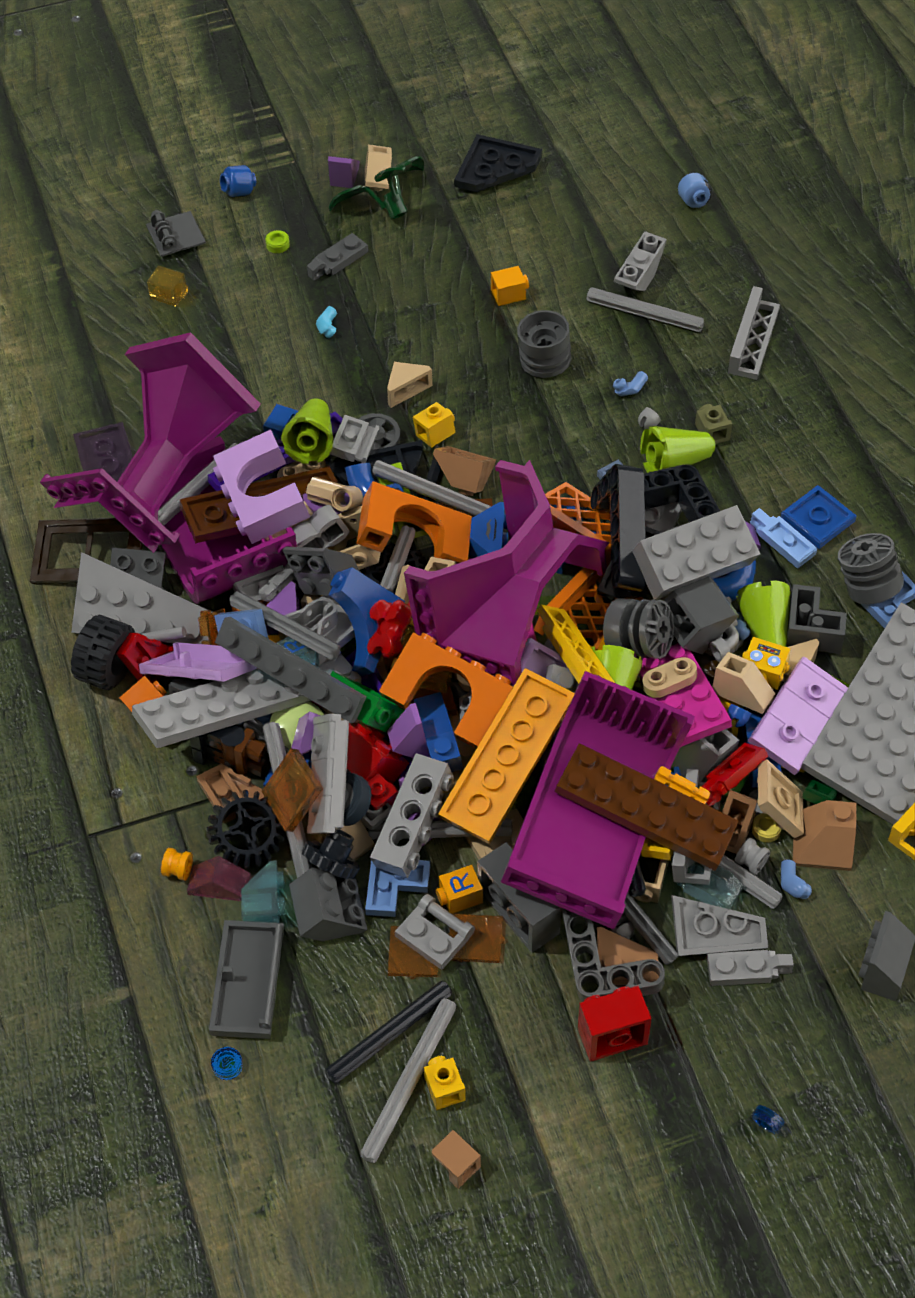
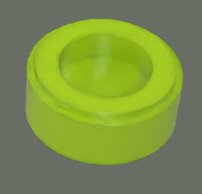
[265,230,290,253]

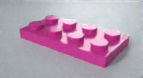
[639,643,732,747]

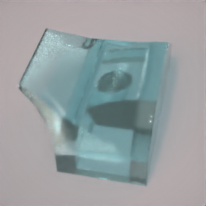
[677,862,744,909]

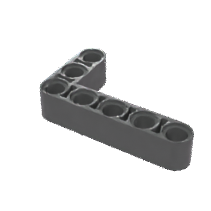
[561,908,665,1002]

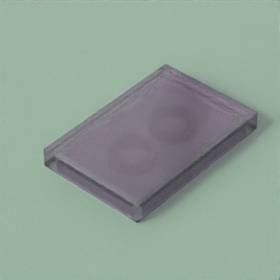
[73,422,133,482]

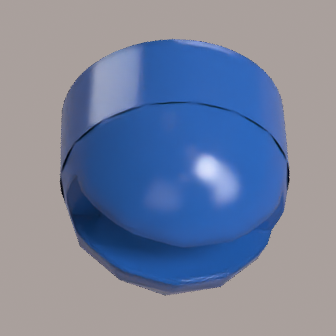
[727,704,751,728]

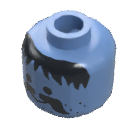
[678,173,712,208]

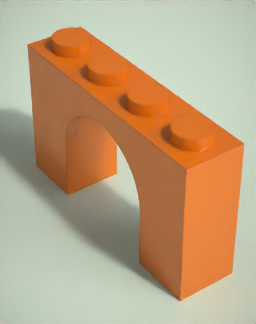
[357,481,472,564]
[379,632,513,749]

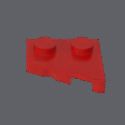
[116,633,174,683]

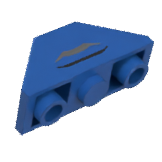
[468,502,508,559]

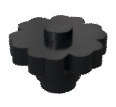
[302,828,360,879]

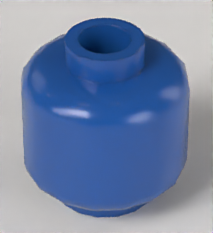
[220,165,256,197]

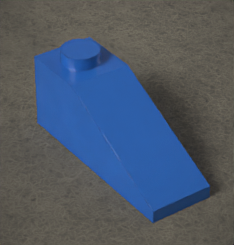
[414,692,463,772]

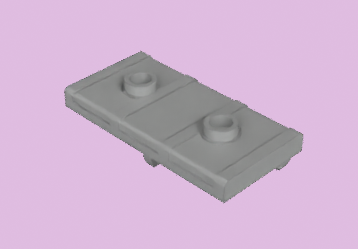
[307,714,349,834]

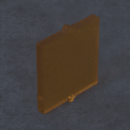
[447,914,504,963]
[388,926,440,979]

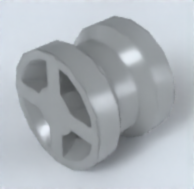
[735,838,771,875]

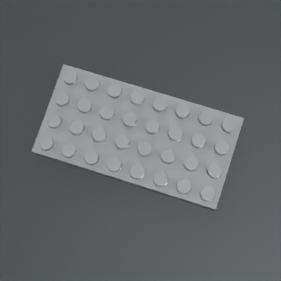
[801,602,915,825]

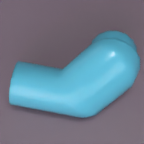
[316,306,337,338]

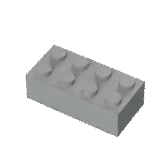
[632,505,760,600]

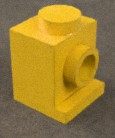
[424,1056,466,1110]

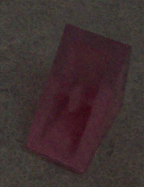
[187,856,251,902]

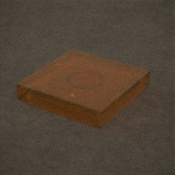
[261,748,323,832]

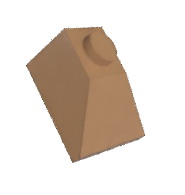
[433,446,496,496]
[792,800,856,871]

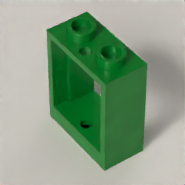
[331,671,405,733]

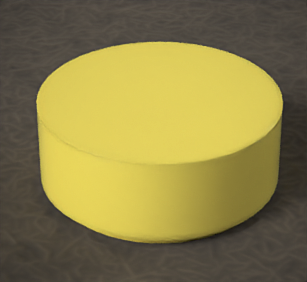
[752,813,781,843]

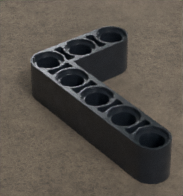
[590,464,646,592]
[644,464,720,523]

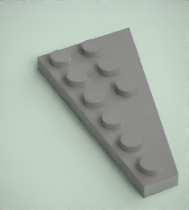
[71,552,220,646]

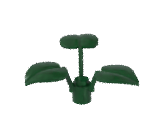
[329,156,424,220]

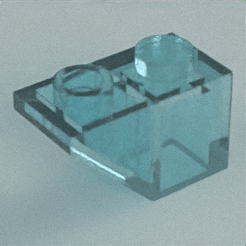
[241,860,285,923]

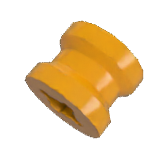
[161,847,193,881]

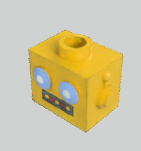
[742,637,791,690]

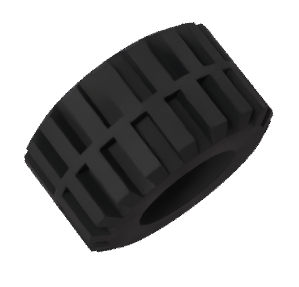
[71,614,135,690]

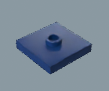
[781,485,856,549]

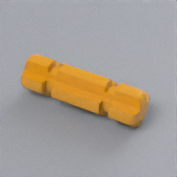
[654,766,710,804]

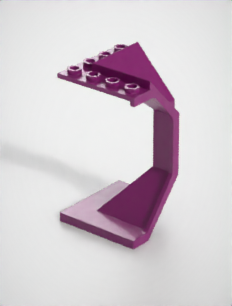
[40,332,260,553]
[404,460,610,686]

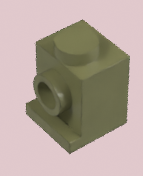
[695,404,732,444]

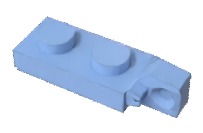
[750,508,817,569]

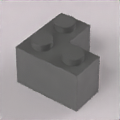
[786,584,847,654]

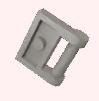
[395,894,475,970]

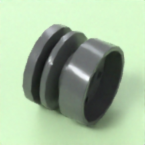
[517,310,572,378]
[838,533,904,604]
[603,599,674,659]

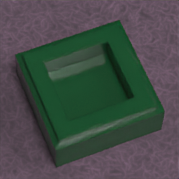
[802,780,838,804]

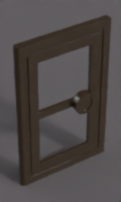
[30,518,143,584]

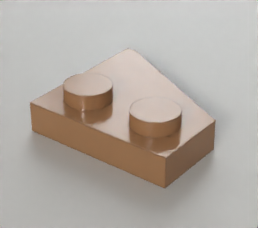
[196,763,273,824]
[597,927,659,985]

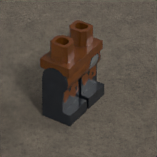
[190,725,269,777]

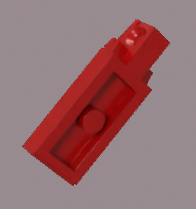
[701,743,768,807]

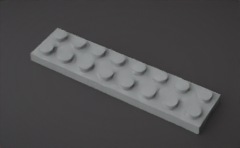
[132,654,361,748]

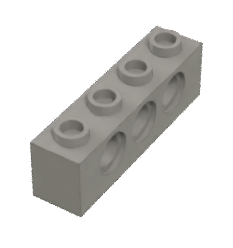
[370,753,454,878]

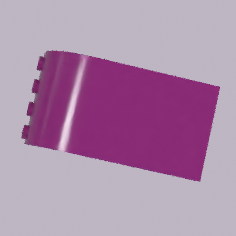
[159,436,297,604]
[501,671,695,929]

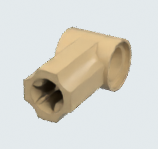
[306,477,363,511]

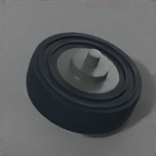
[344,772,371,826]

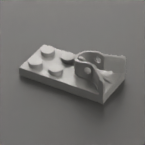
[279,596,355,666]

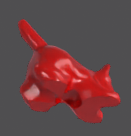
[367,600,412,659]

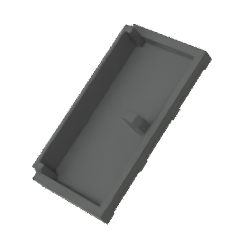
[209,920,284,1039]

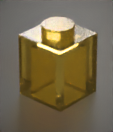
[147,266,188,307]

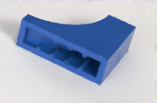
[328,567,405,676]

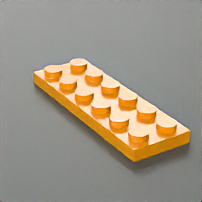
[438,668,575,844]

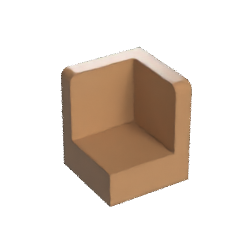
[432,1130,481,1189]

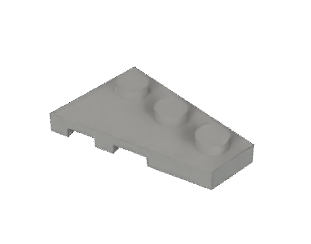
[671,895,768,956]

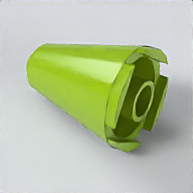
[281,398,333,464]
[640,426,715,473]
[736,581,791,647]
[591,645,643,690]

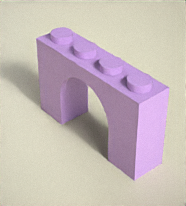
[213,430,310,544]

